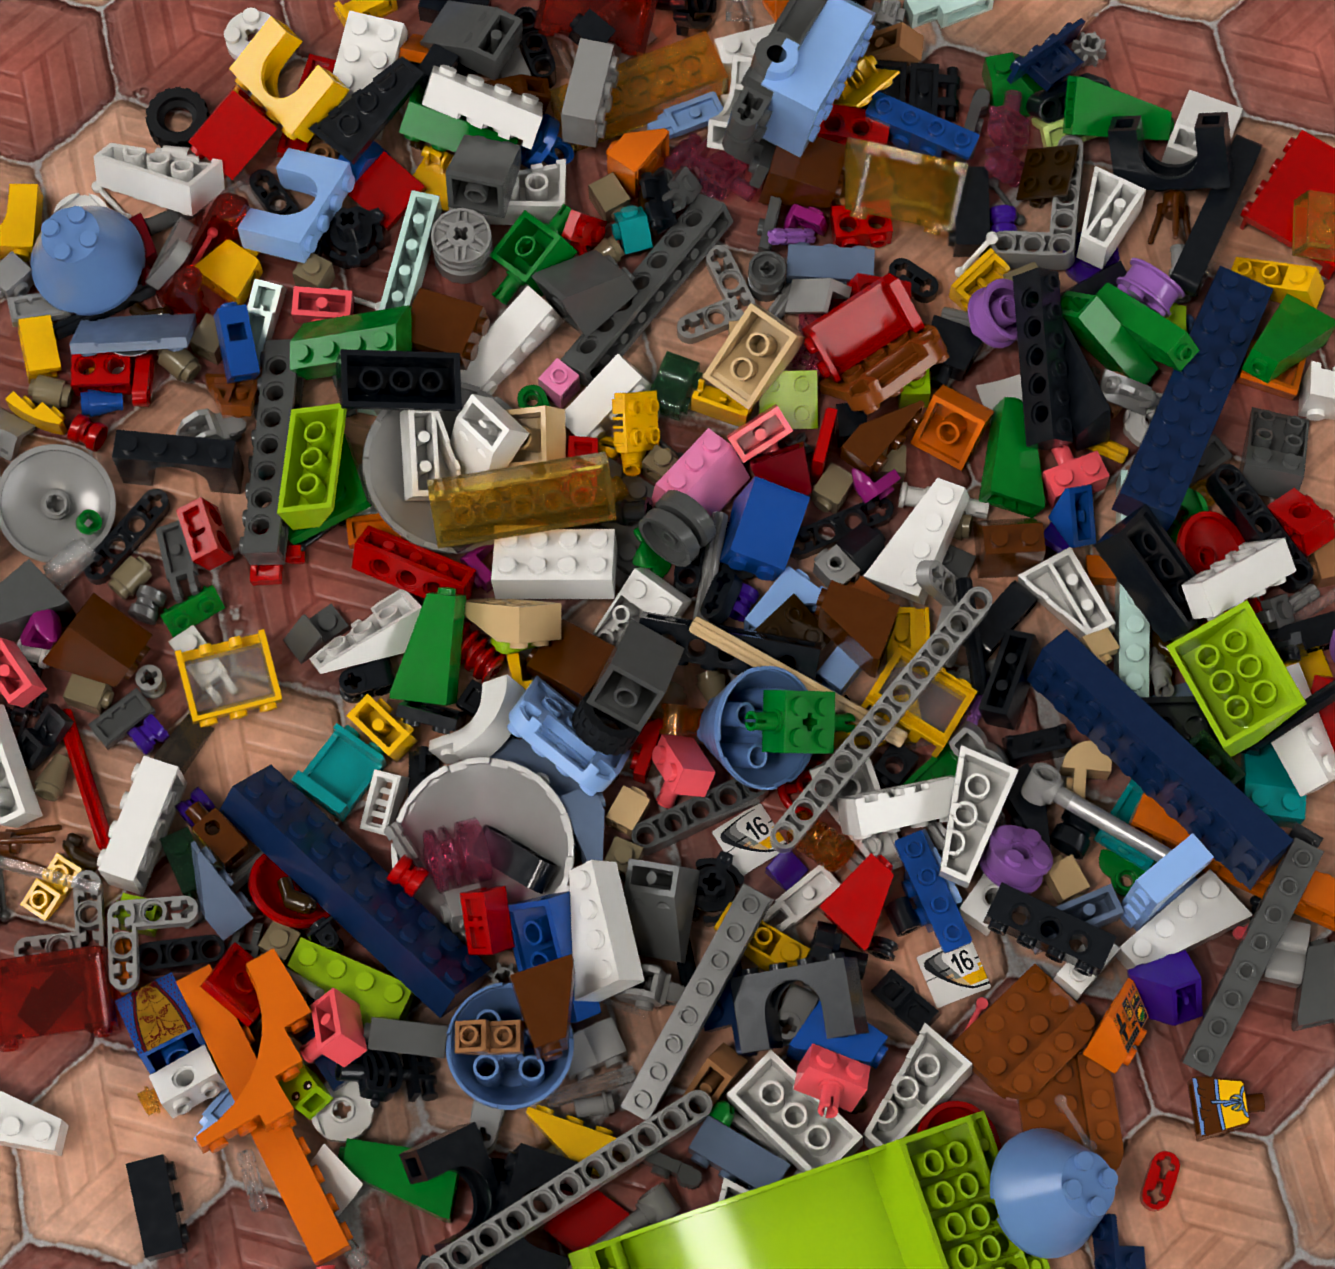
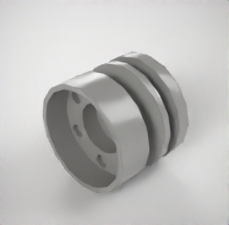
[431,208,493,284]

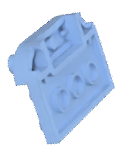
[507,676,631,796]

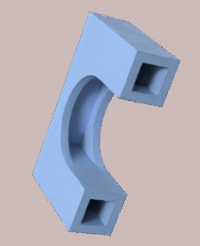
[237,148,355,263]
[744,566,862,695]
[1120,833,1214,931]

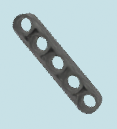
[631,778,768,856]

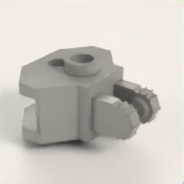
[176,408,247,442]
[614,963,686,1011]

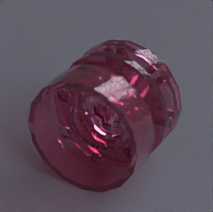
[423,817,493,894]

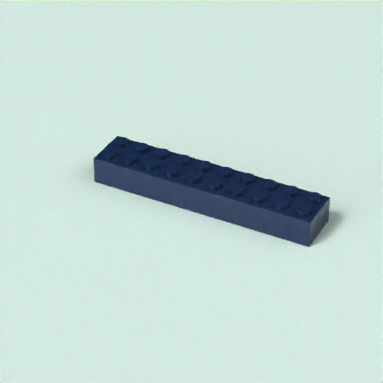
[1112,266,1273,532]
[1027,629,1294,890]
[219,765,491,1018]

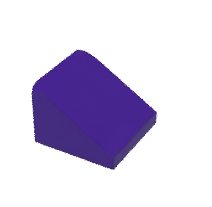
[1044,522,1069,553]
[765,851,808,891]

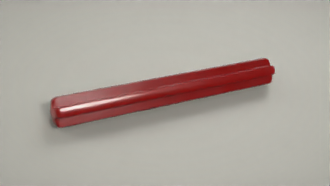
[63,708,110,850]

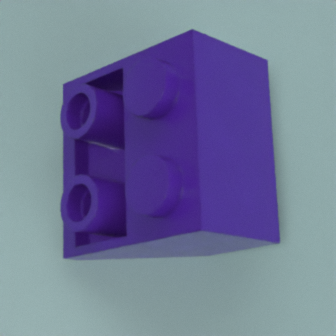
[1127,950,1203,1026]

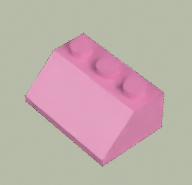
[651,428,750,517]

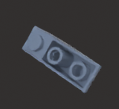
[191,840,253,941]

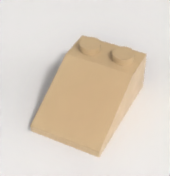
[702,303,806,410]
[504,405,566,472]
[464,597,561,649]

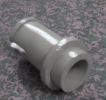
[574,1092,615,1119]

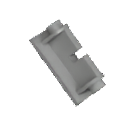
[1100,369,1159,415]

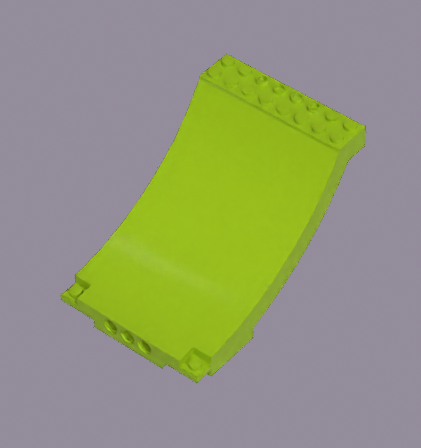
[568,1110,1050,1269]

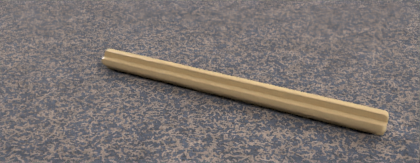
[689,616,908,747]

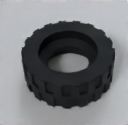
[145,87,210,148]
[572,692,643,756]

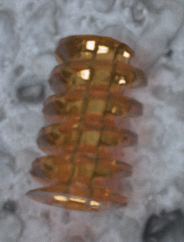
[786,810,855,872]

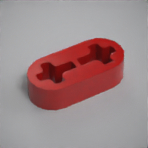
[132,354,155,407]
[1140,1151,1180,1212]

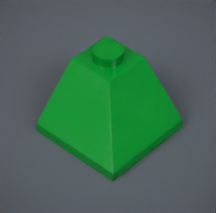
[982,52,1046,123]

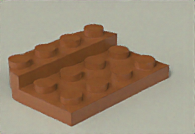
[817,323,949,415]
[951,964,1095,1100]
[1017,1054,1124,1171]

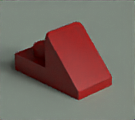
[630,718,664,784]

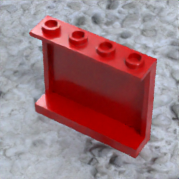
[1240,130,1335,280]

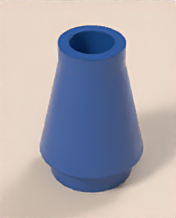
[80,389,123,418]

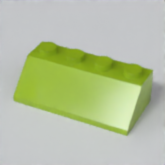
[277,403,347,530]

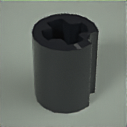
[884,896,921,937]

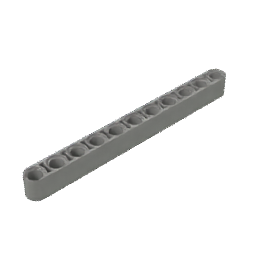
[770,586,993,853]
[419,1090,712,1269]

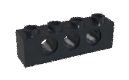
[983,882,1117,977]

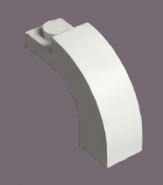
[707,53,753,151]
[429,674,525,765]

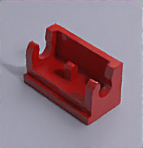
[460,886,514,955]

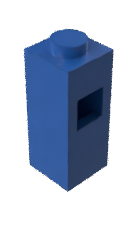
[214,302,260,384]

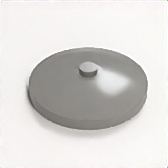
[0,444,116,564]

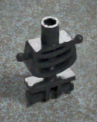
[335,1042,438,1108]

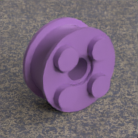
[1116,258,1185,318]
[967,278,1018,348]
[979,825,1053,894]

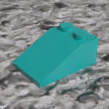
[1239,743,1306,828]

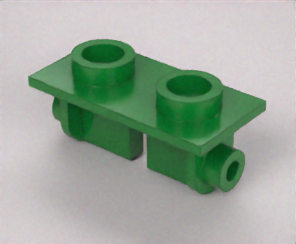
[160,585,225,638]

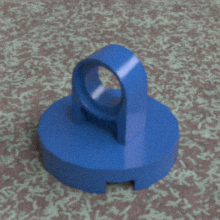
[521,114,574,169]

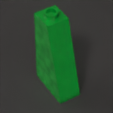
[1063,76,1174,141]
[1096,282,1200,372]
[1061,291,1159,385]
[1242,294,1335,383]
[979,397,1045,518]
[389,587,466,706]
[338,1138,459,1223]

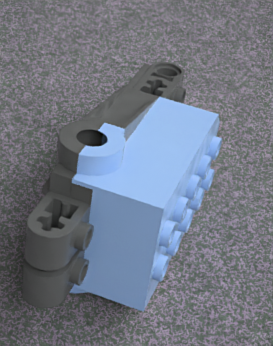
[722,0,876,158]

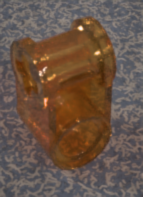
[659,703,704,736]

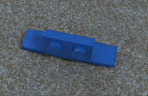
[865,91,980,163]
[894,830,972,954]

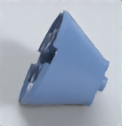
[30,206,146,316]
[697,666,812,790]
[446,982,574,1110]
[990,1128,1118,1259]

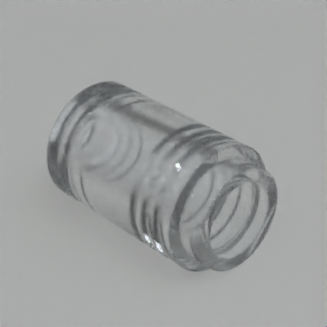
[43,537,97,589]

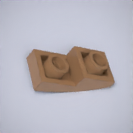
[455,1019,524,1055]

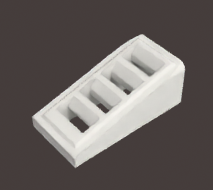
[359,769,410,836]

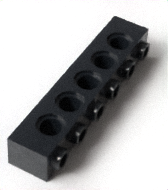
[1012,267,1073,450]
[639,611,822,680]

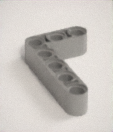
[991,134,1084,270]

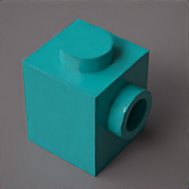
[611,205,653,254]

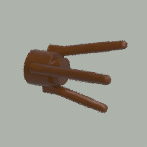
[1148,190,1191,244]
[0,824,62,872]

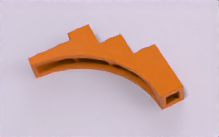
[196,948,312,1154]

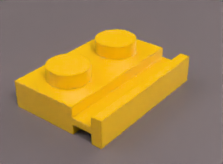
[886,607,930,668]

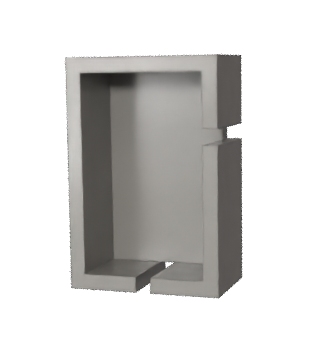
[561,38,619,148]

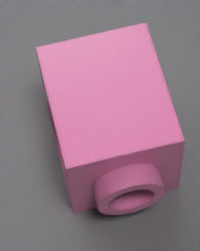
[538,358,580,409]

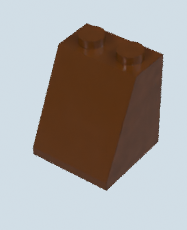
[758,136,850,208]
[411,288,490,370]
[973,518,1046,579]
[815,580,900,678]
[42,592,153,687]
[526,619,615,707]
[510,954,575,1061]

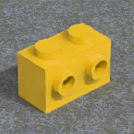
[346,694,418,762]

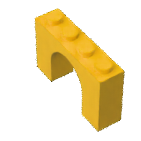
[229,16,350,143]
[0,184,44,262]

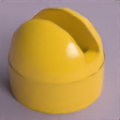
[598,436,620,462]

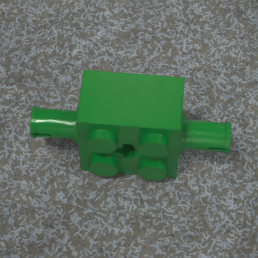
[489,203,578,306]
[745,690,855,754]

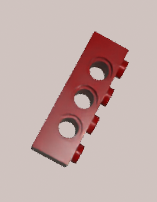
[817,104,890,157]
[351,525,476,600]

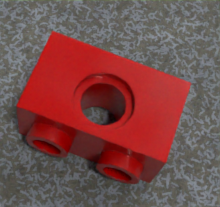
[1267,488,1335,556]

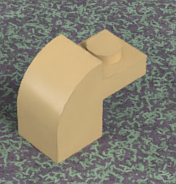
[1059,741,1112,799]

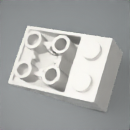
[1161,89,1243,164]
[449,394,530,505]
[593,567,692,646]

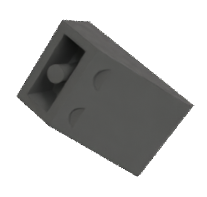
[420,0,523,81]
[1239,407,1310,499]
[624,859,700,963]

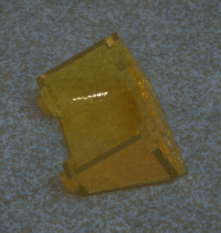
[845,137,968,235]

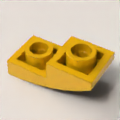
[5,391,68,435]
[20,853,85,921]

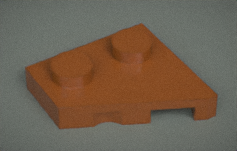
[205,373,261,418]

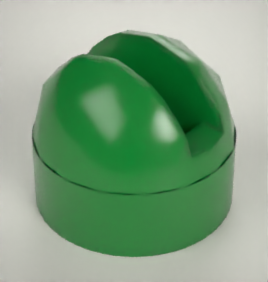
[75,509,102,536]
[707,1101,735,1127]

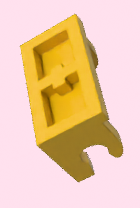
[334,0,398,27]
[949,248,1011,312]
[18,315,61,384]
[691,378,755,427]

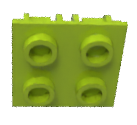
[759,370,818,429]

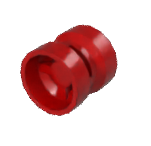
[67,414,108,452]
[387,854,430,897]

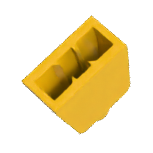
[193,239,263,305]

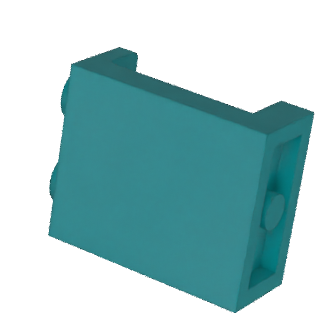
[291,723,387,822]
[1094,779,1154,871]

